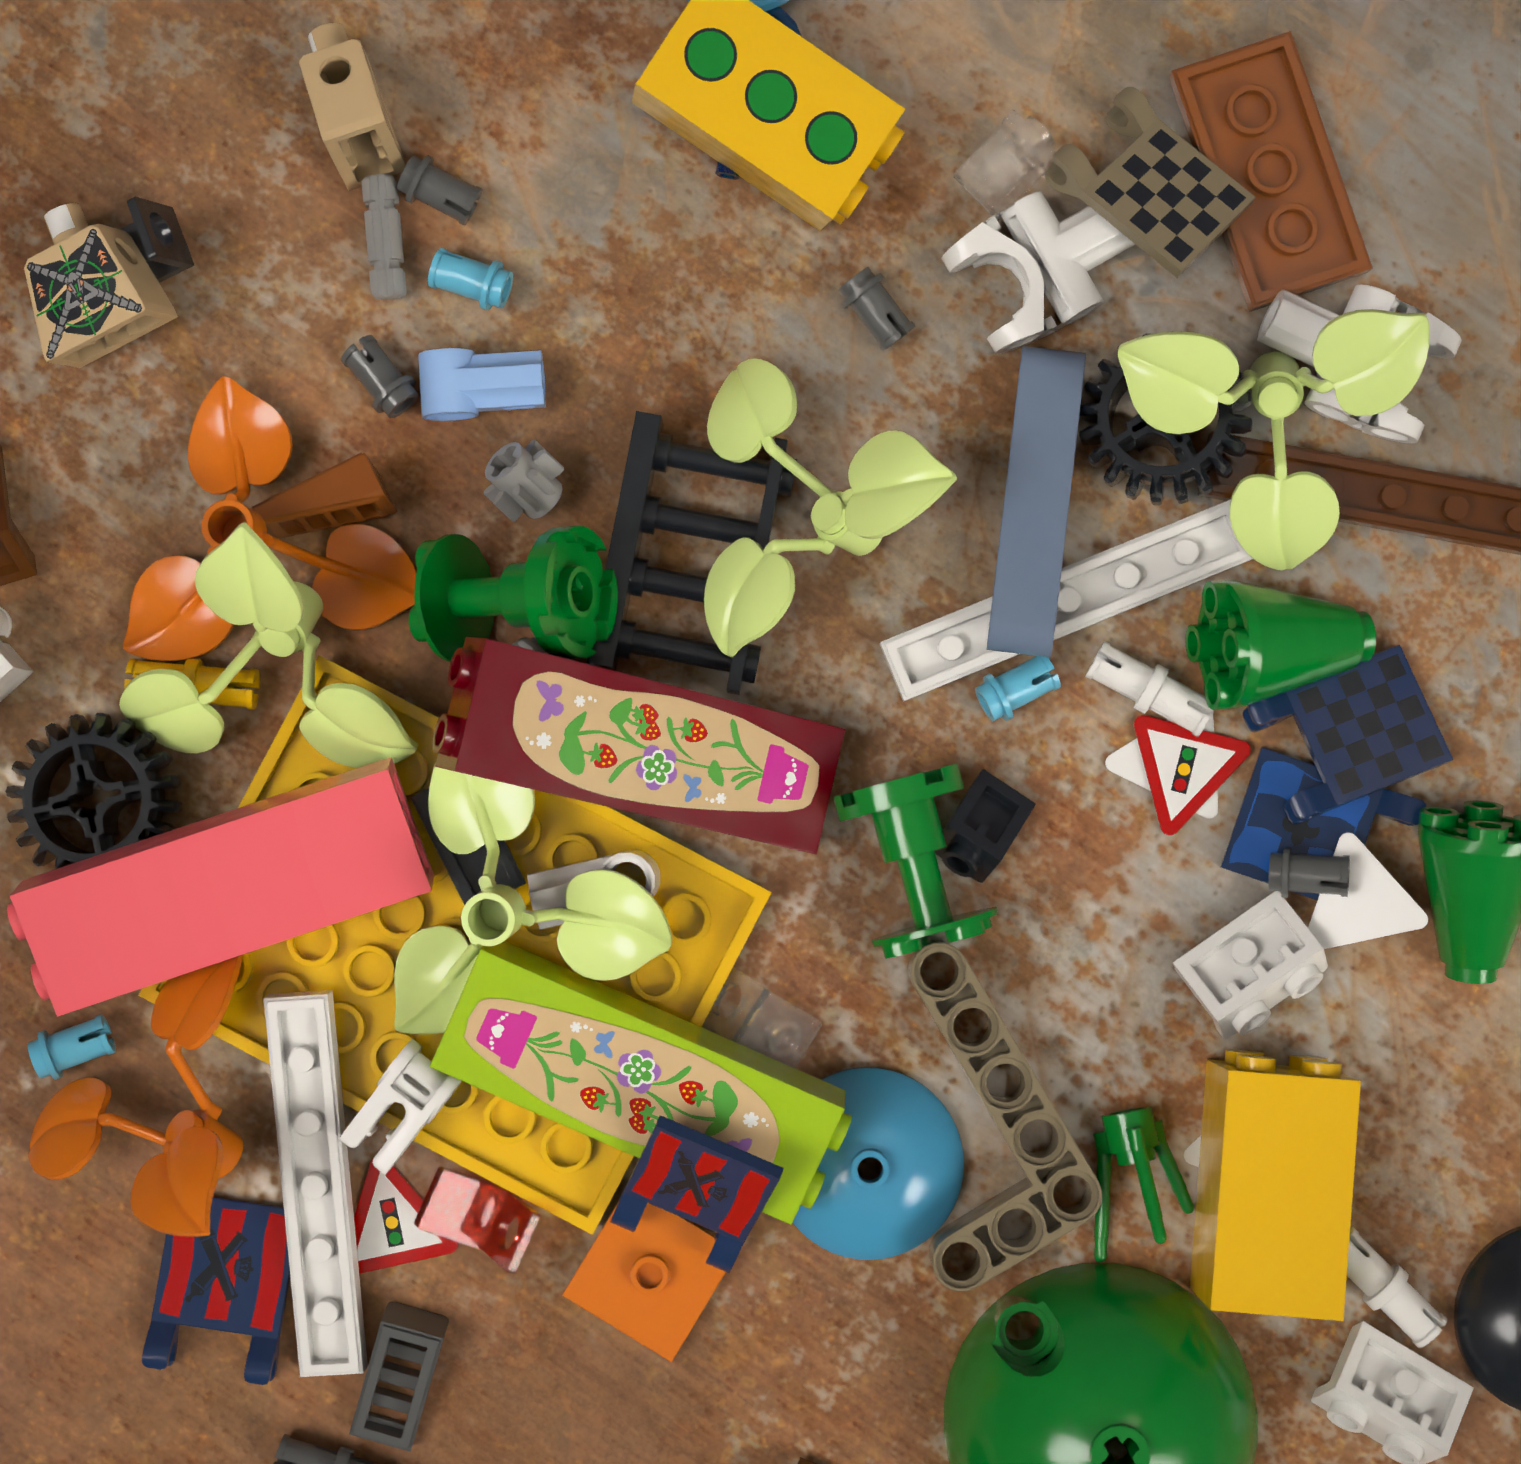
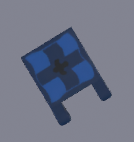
[1220,747,1427,901]

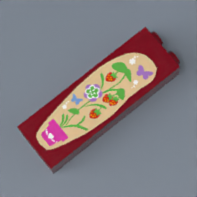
[432,637,846,855]

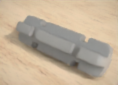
[361,174,407,300]

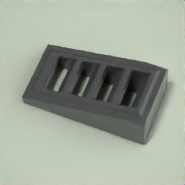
[349,1301,449,1452]

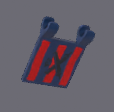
[610,1115,784,1273]
[142,1197,290,1385]

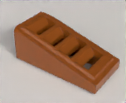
[252,453,397,539]

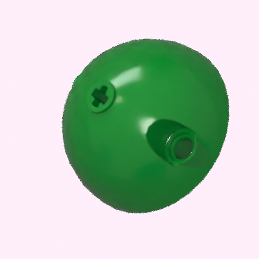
[944,1263,1258,1464]

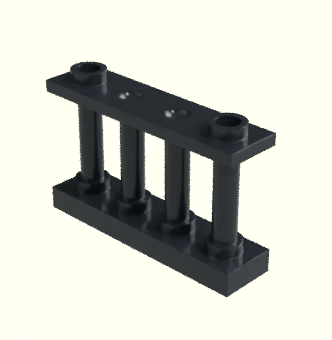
[587,411,798,695]

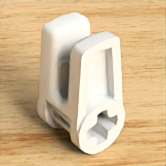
[339,1039,462,1175]

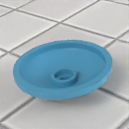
[793,1067,964,1260]

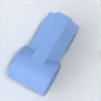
[418,348,546,421]

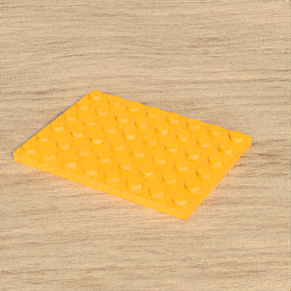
[138,655,772,1235]

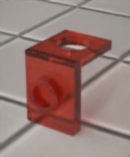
[414,1166,540,1274]

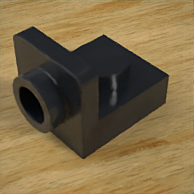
[934,769,1036,883]

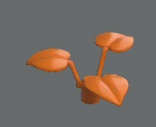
[123,376,417,662]
[28,955,243,1237]

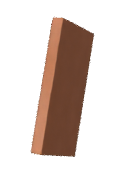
[1168,31,1373,312]

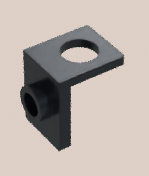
[120,196,194,283]

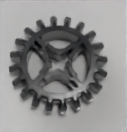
[1079,331,1253,505]
[5,713,183,870]

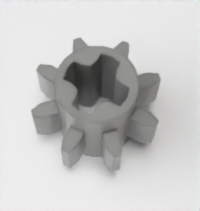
[484,440,564,522]

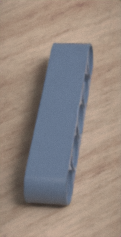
[986,346,1086,657]

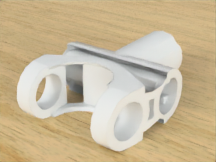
[941,191,1136,354]
[1257,284,1462,443]

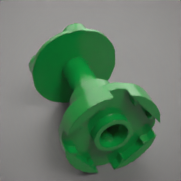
[409,526,618,662]
[833,763,998,959]

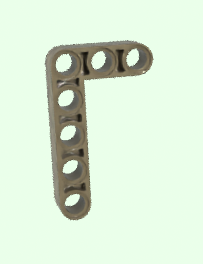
[907,940,1102,1292]

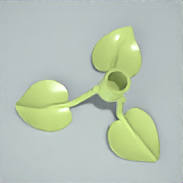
[1118,309,1430,571]
[704,358,957,658]
[119,522,419,768]
[394,763,672,1035]

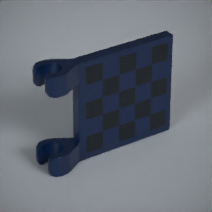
[1242,645,1453,825]

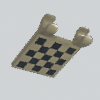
[1045,87,1256,278]

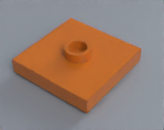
[562,1199,726,1363]

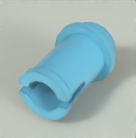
[428,248,513,311]
[975,656,1061,722]
[28,1014,116,1080]

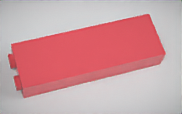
[7,757,434,1017]

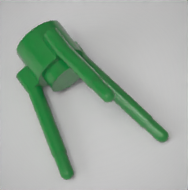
[1093,1106,1194,1263]

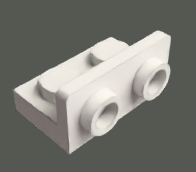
[1173,891,1328,1039]
[1311,1321,1474,1464]

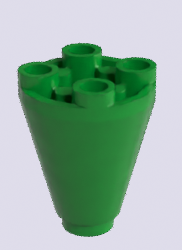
[1185,580,1376,710]
[1418,800,1521,984]

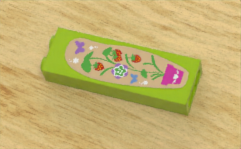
[430,941,852,1225]

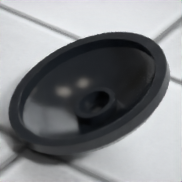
[1454,1226,1521,1411]

